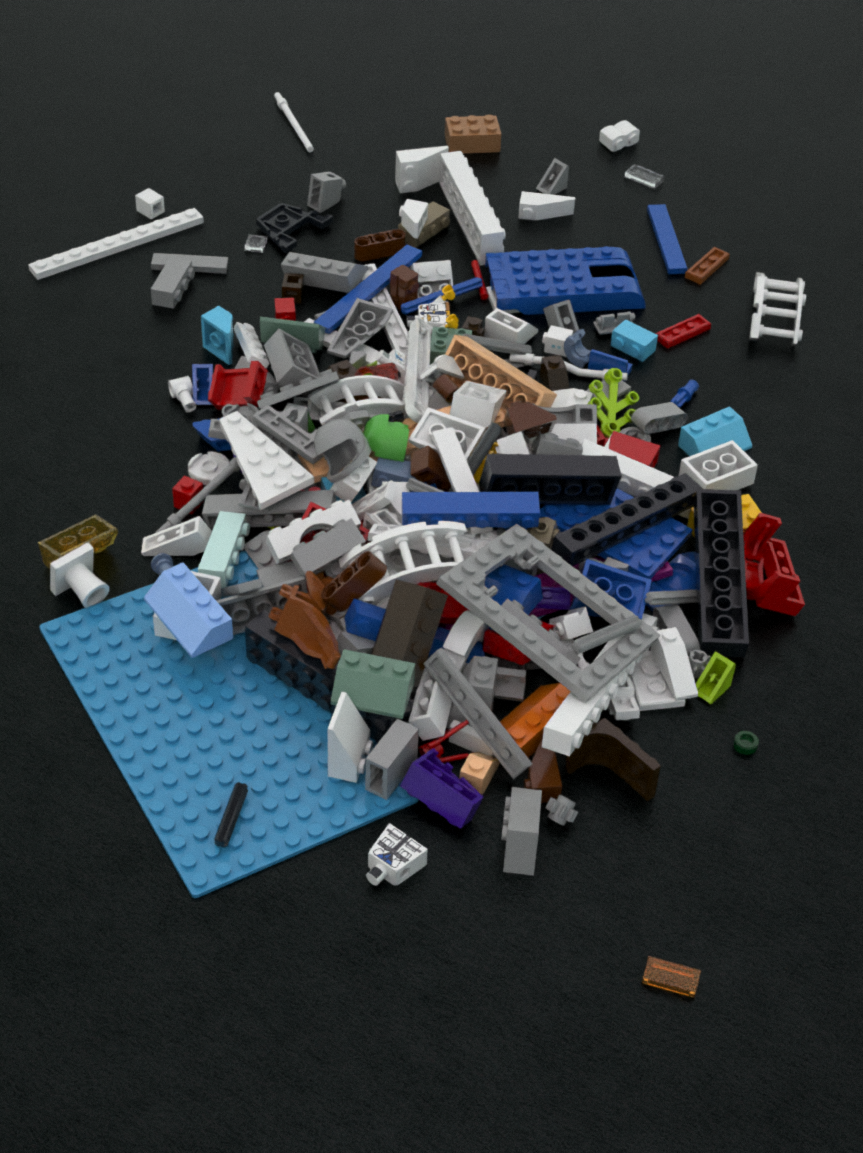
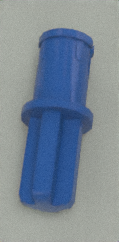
[670,380,699,408]

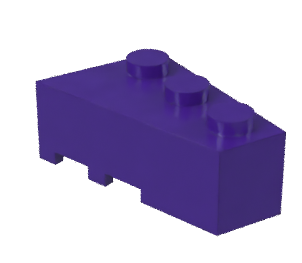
[400,748,484,829]

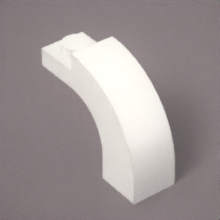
[443,610,489,672]

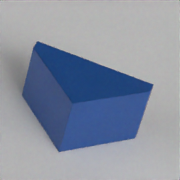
[192,364,213,405]

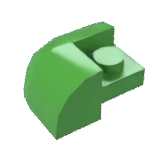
[363,414,409,462]

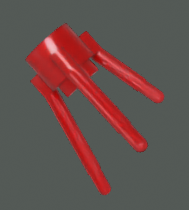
[419,720,469,763]

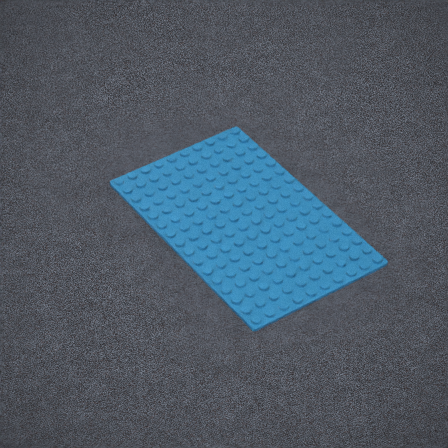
[40,551,419,898]

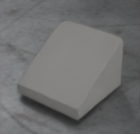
[349,350,367,370]

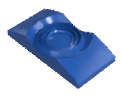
[646,552,696,612]

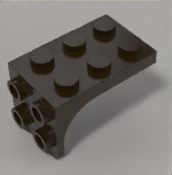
[565,718,661,801]

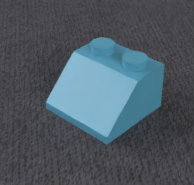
[201,306,234,365]

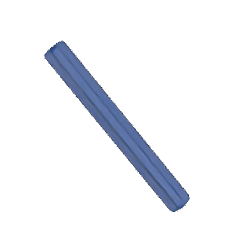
[400,277,483,315]

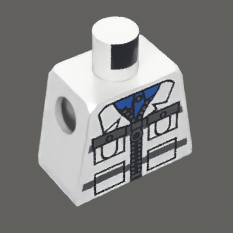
[366,824,428,885]

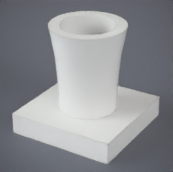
[50,542,109,608]

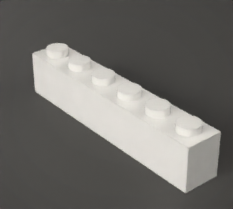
[582,439,690,519]

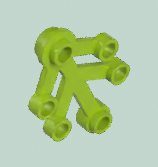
[588,368,639,438]

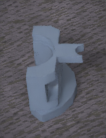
[564,329,591,368]

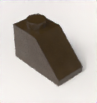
[540,355,569,391]

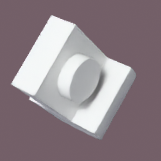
[608,676,640,720]

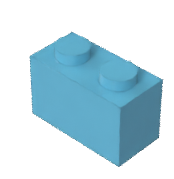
[611,320,658,362]

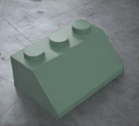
[260,316,325,354]
[331,649,415,719]

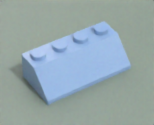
[144,563,233,658]

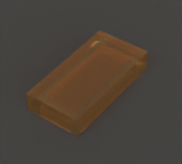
[642,956,701,997]

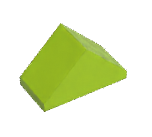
[696,651,736,704]

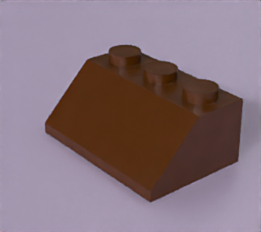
[504,401,557,439]

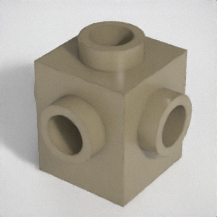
[527,517,561,550]

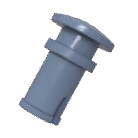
[151,553,173,575]

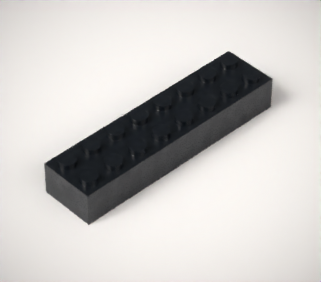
[694,489,749,657]
[245,610,412,743]

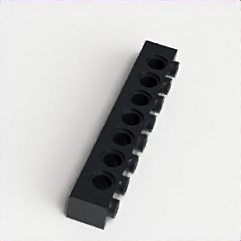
[551,473,703,567]

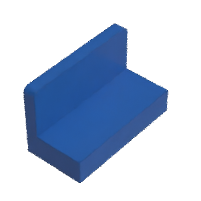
[588,349,632,381]

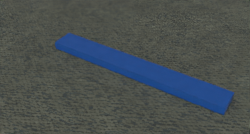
[314,245,422,334]

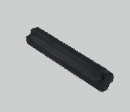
[214,782,248,848]

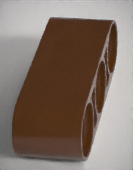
[354,229,406,261]
[433,374,464,403]
[321,551,387,612]

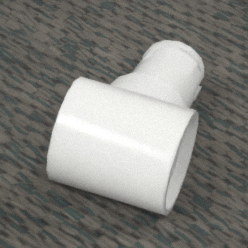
[168,376,196,412]

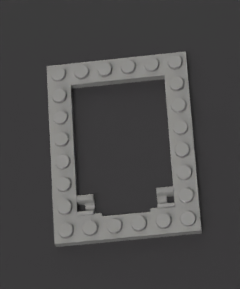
[436,524,660,703]

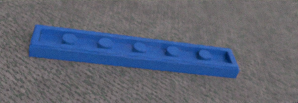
[647,204,687,274]

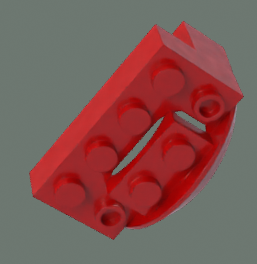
[743,513,805,616]

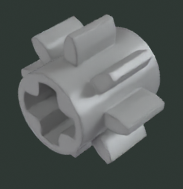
[688,650,710,678]
[545,794,578,826]

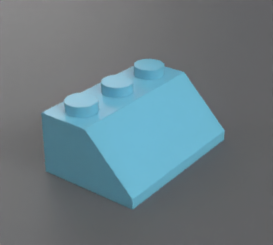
[678,406,752,456]

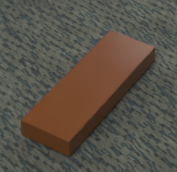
[685,247,730,285]

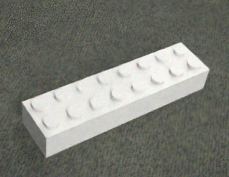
[439,151,506,265]

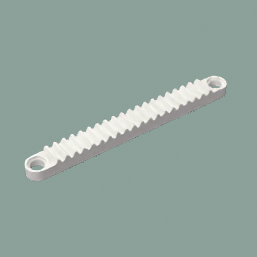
[403,317,431,423]

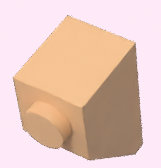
[459,752,500,796]

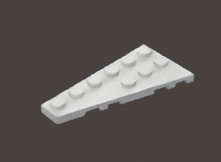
[219,411,314,510]
[368,524,503,566]

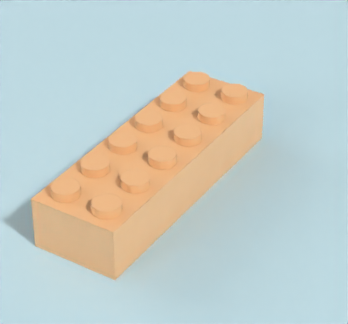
[445,335,557,415]

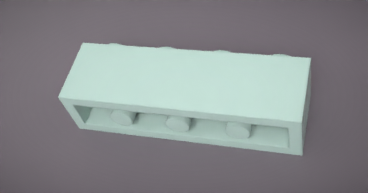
[198,511,250,588]

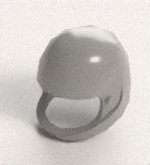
[314,418,372,483]

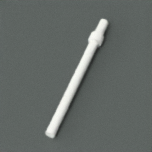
[274,92,314,152]

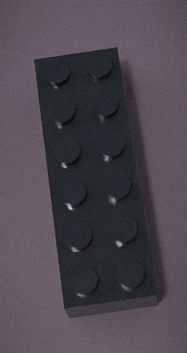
[479,453,622,505]

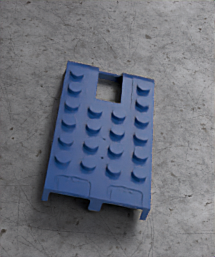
[485,246,645,315]

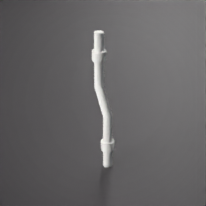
[510,353,628,381]

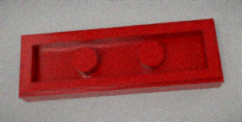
[655,314,711,349]

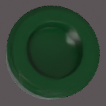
[733,731,759,755]

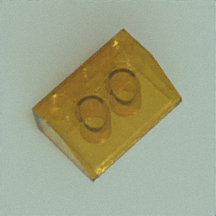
[38,514,118,569]

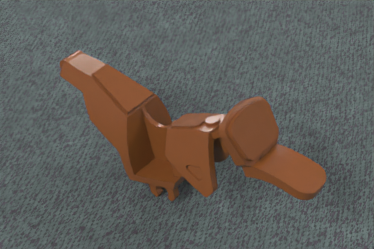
[268,571,341,669]

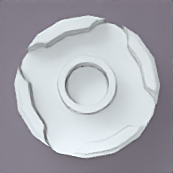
[188,451,229,485]

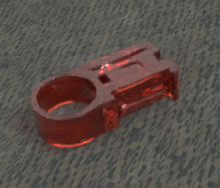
[355,363,398,381]

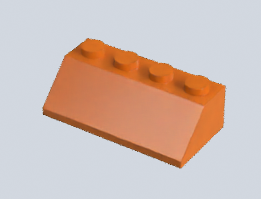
[500,683,571,757]

